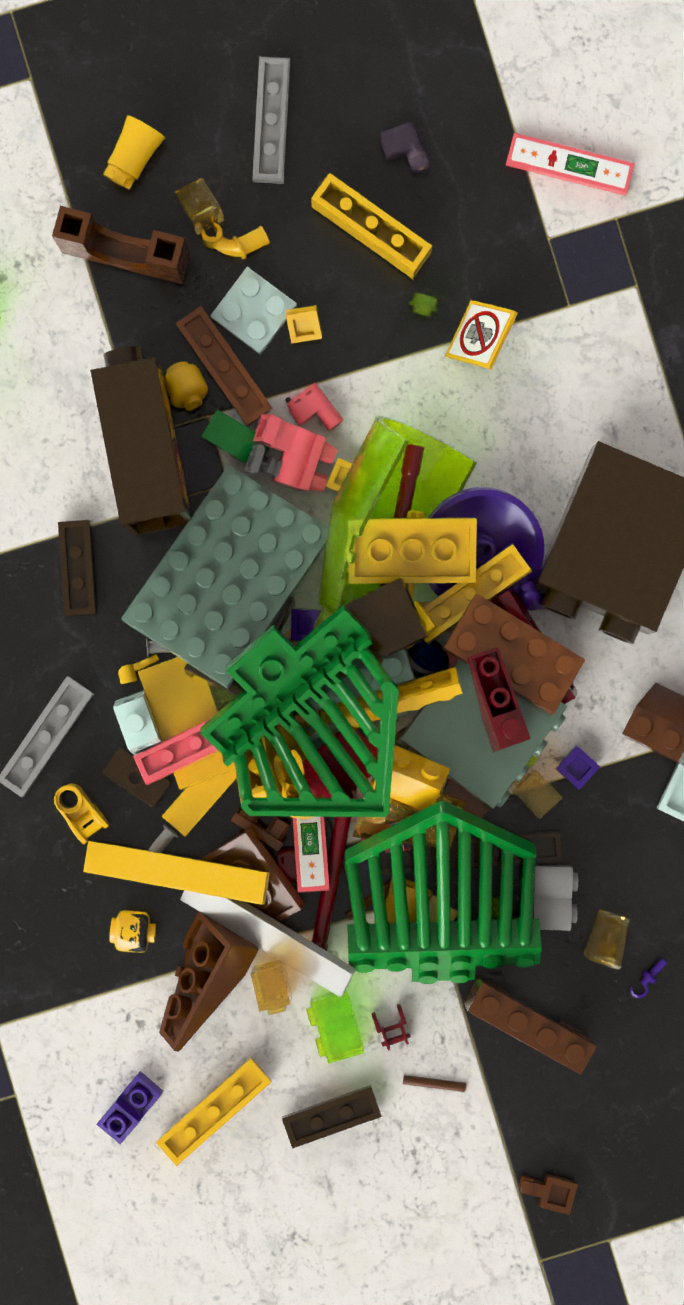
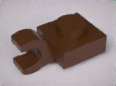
[518,1174,578,1215]

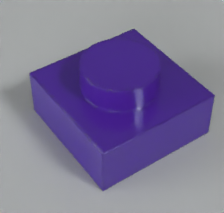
[290,608,325,641]
[555,746,600,790]

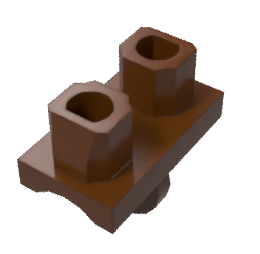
[231,807,291,851]

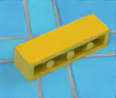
[311,173,432,279]

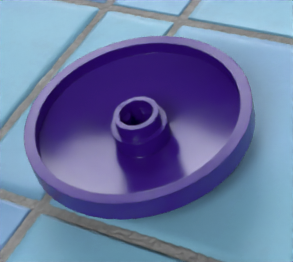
[428,487,544,607]

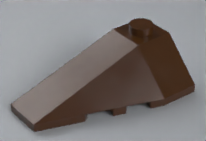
[159,911,259,1052]

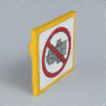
[445,300,518,370]

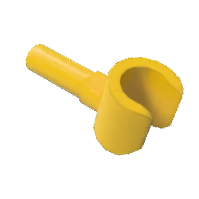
[118,654,160,684]

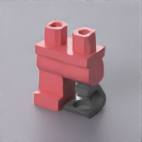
[244,414,337,492]

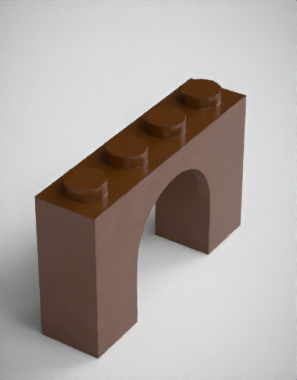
[52,205,190,284]
[463,974,597,1075]

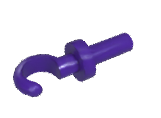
[629,958,668,998]

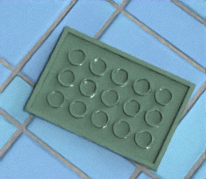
[121,465,334,689]

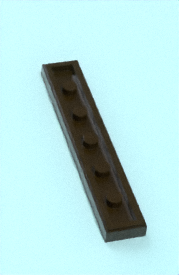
[380,830,563,875]

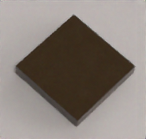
[344,578,429,661]

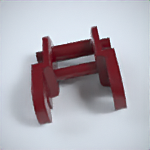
[371,1004,411,1051]

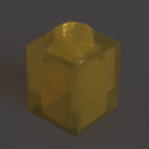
[511,769,563,819]

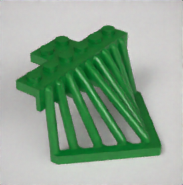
[200,605,399,817]
[345,801,542,984]

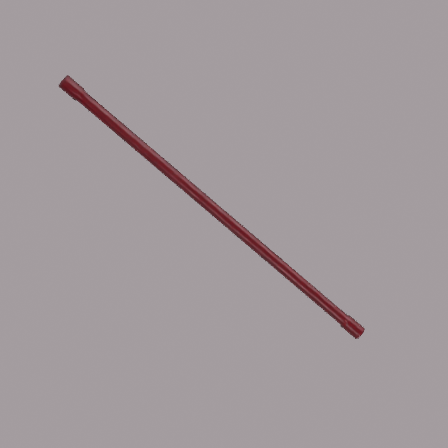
[311,444,425,951]

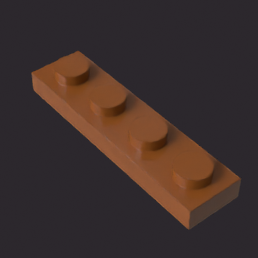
[175,306,273,427]

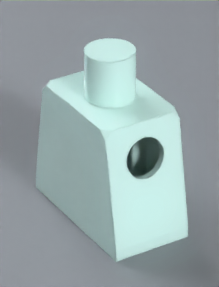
[113,690,162,755]

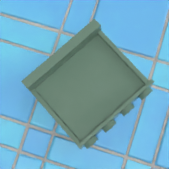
[397,659,568,810]

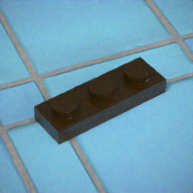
[58,520,97,616]
[282,1085,382,1149]

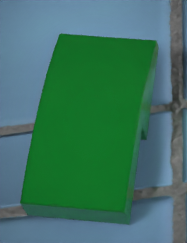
[201,409,270,465]

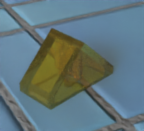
[175,178,225,235]
[584,909,630,970]

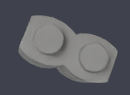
[533,864,578,931]

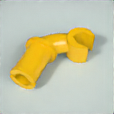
[201,222,270,260]

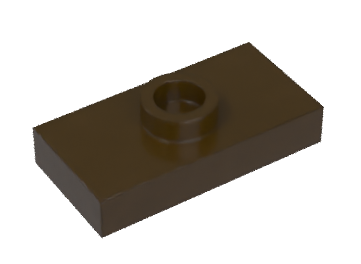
[102,747,171,808]

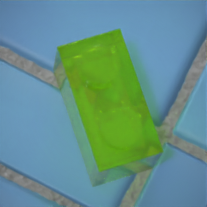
[306,989,365,1064]

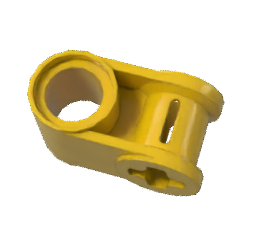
[54,783,109,844]

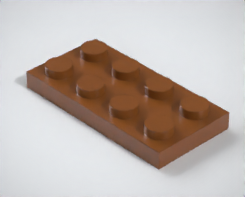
[443,593,585,715]

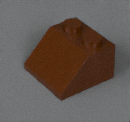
[622,683,684,766]

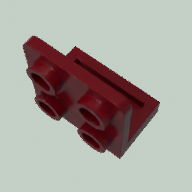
[302,727,378,818]

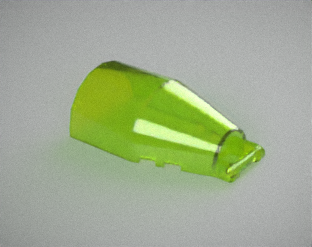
[314,415,477,629]

